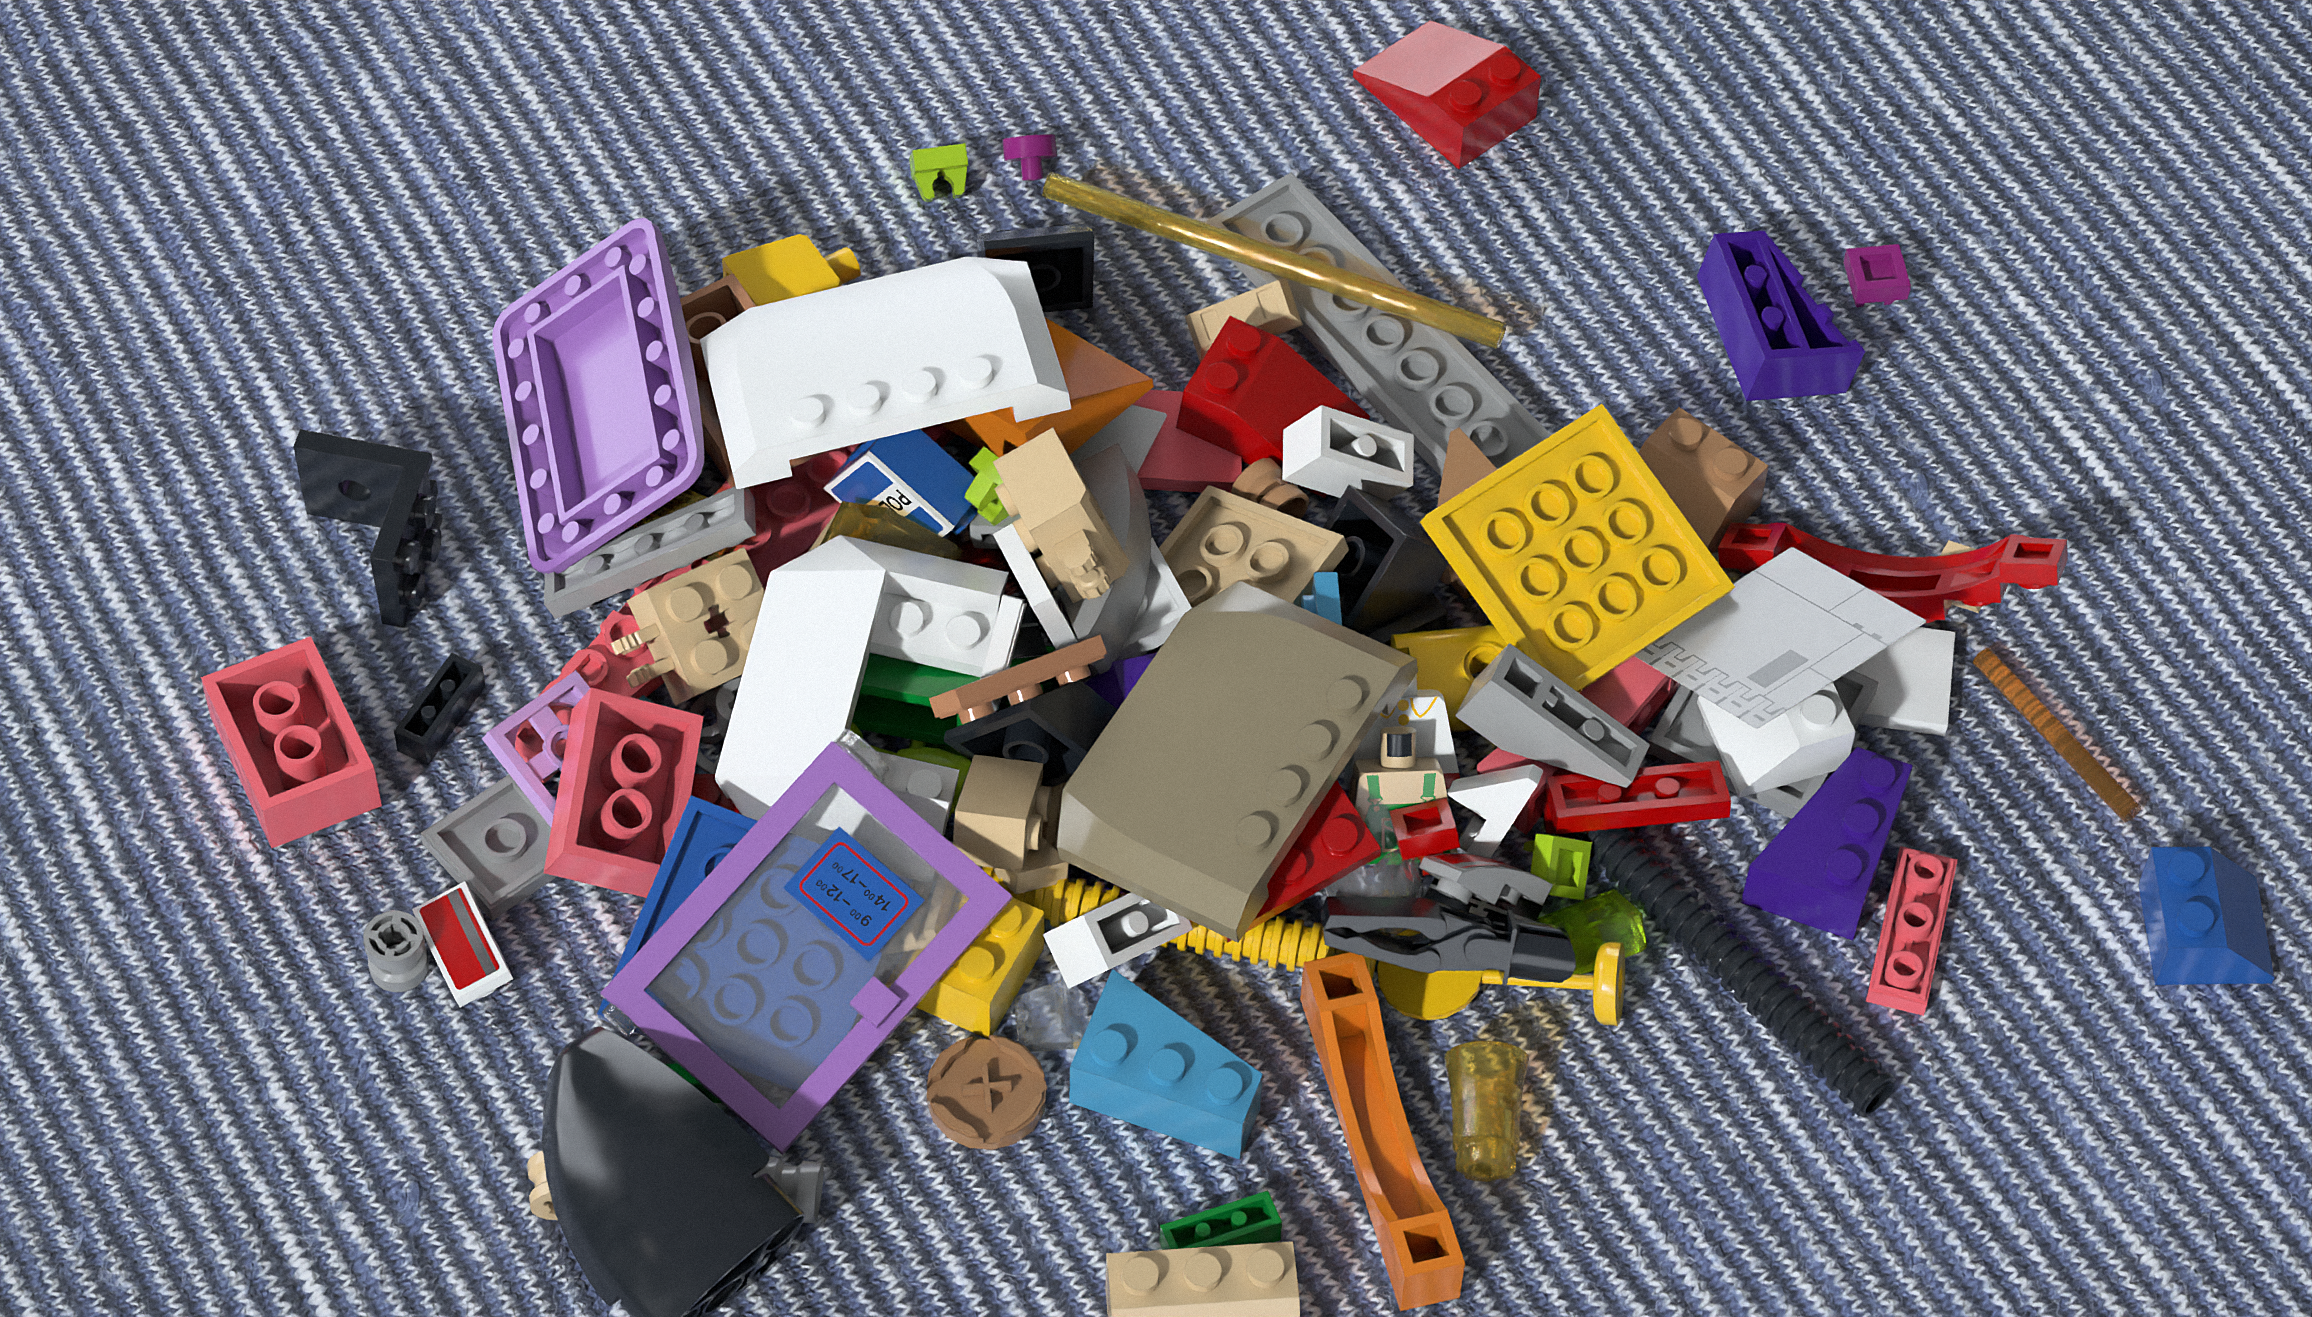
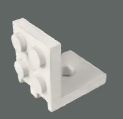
[993,524,1192,683]

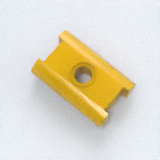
[1390,625,1507,733]

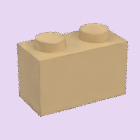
[953,755,1052,870]

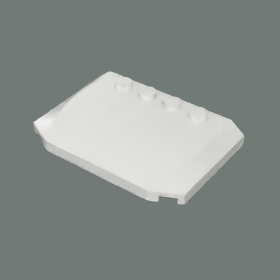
[700,257,1071,489]

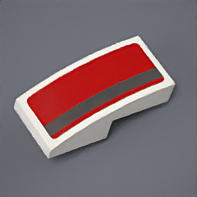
[412,881,513,1007]

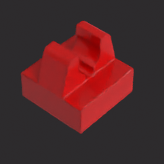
[1389,798,1460,876]

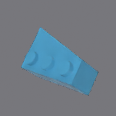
[1069,969,1263,1160]

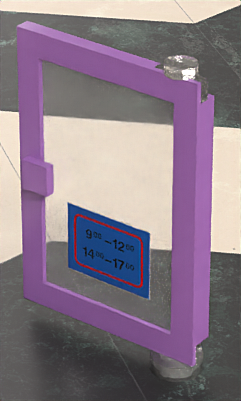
[600,729,1012,1155]

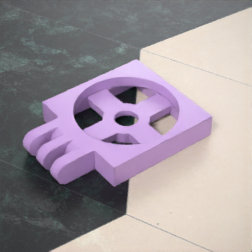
[482,670,590,827]

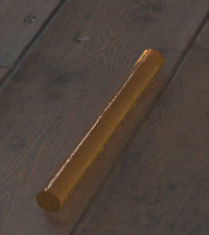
[1973,648,2141,822]

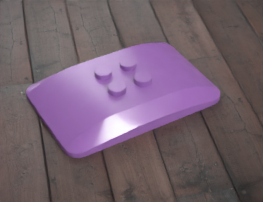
[492,218,704,575]

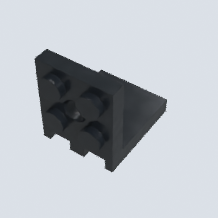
[293,429,443,628]

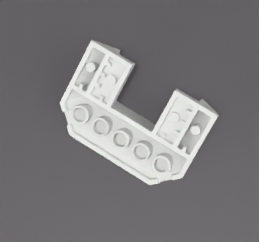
[715,535,1009,884]

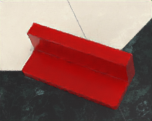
[1543,760,1731,834]

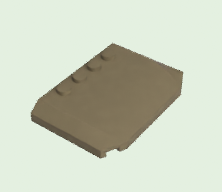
[1057,581,1418,943]

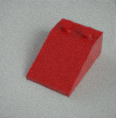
[1353,20,1541,169]
[1176,316,1371,498]

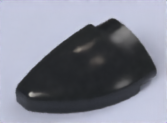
[542,1026,806,1317]

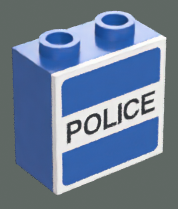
[823,429,978,553]

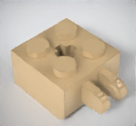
[993,427,1130,604]
[610,547,765,706]

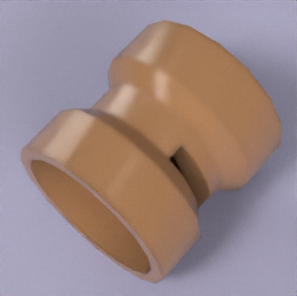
[1231,458,1310,519]

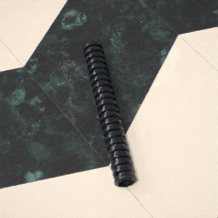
[1582,827,1896,1117]

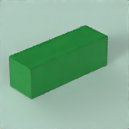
[1159,1190,1282,1250]

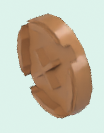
[926,1035,1047,1150]

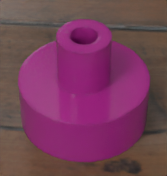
[1003,134,1057,181]

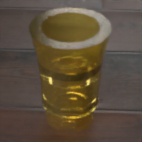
[1444,1041,1529,1182]

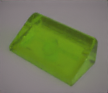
[1536,889,1647,988]

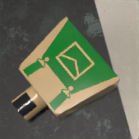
[1348,726,1458,864]

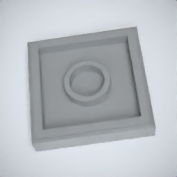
[420,775,558,921]

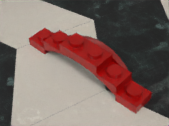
[1718,522,2068,623]

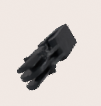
[1320,896,1576,986]

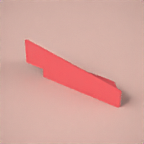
[1476,656,1680,835]

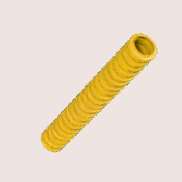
[982,867,1376,980]

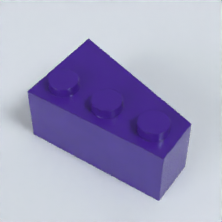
[1697,230,1866,401]
[1741,747,1913,940]

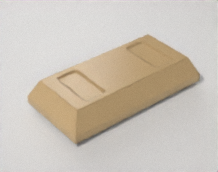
[1185,278,1303,363]

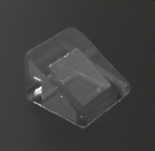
[1014,979,1090,1052]

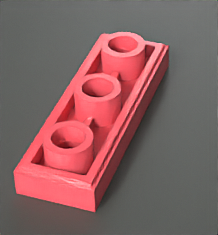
[1865,846,1958,1016]

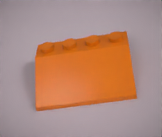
[940,317,1154,458]

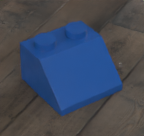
[2138,846,2275,985]

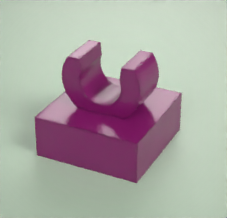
[1843,244,1911,308]

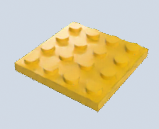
[1420,404,1735,693]

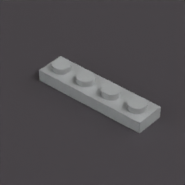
[544,486,756,619]

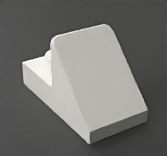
[1447,764,1544,858]

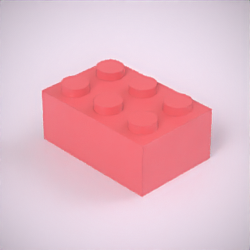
[201,636,382,848]
[543,687,704,898]

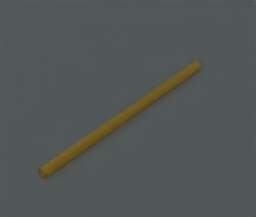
[1043,172,1507,349]

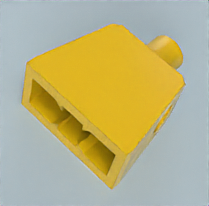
[722,234,861,307]

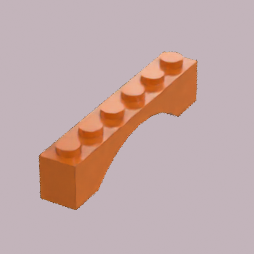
[1300,952,1465,1311]

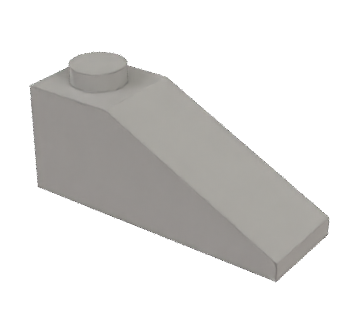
[1456,643,1650,788]

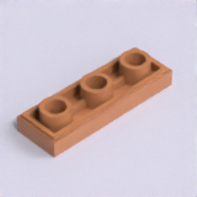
[929,635,1108,724]

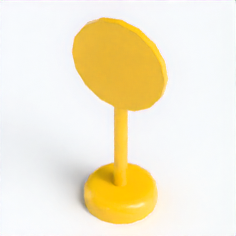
[1377,929,1625,1026]

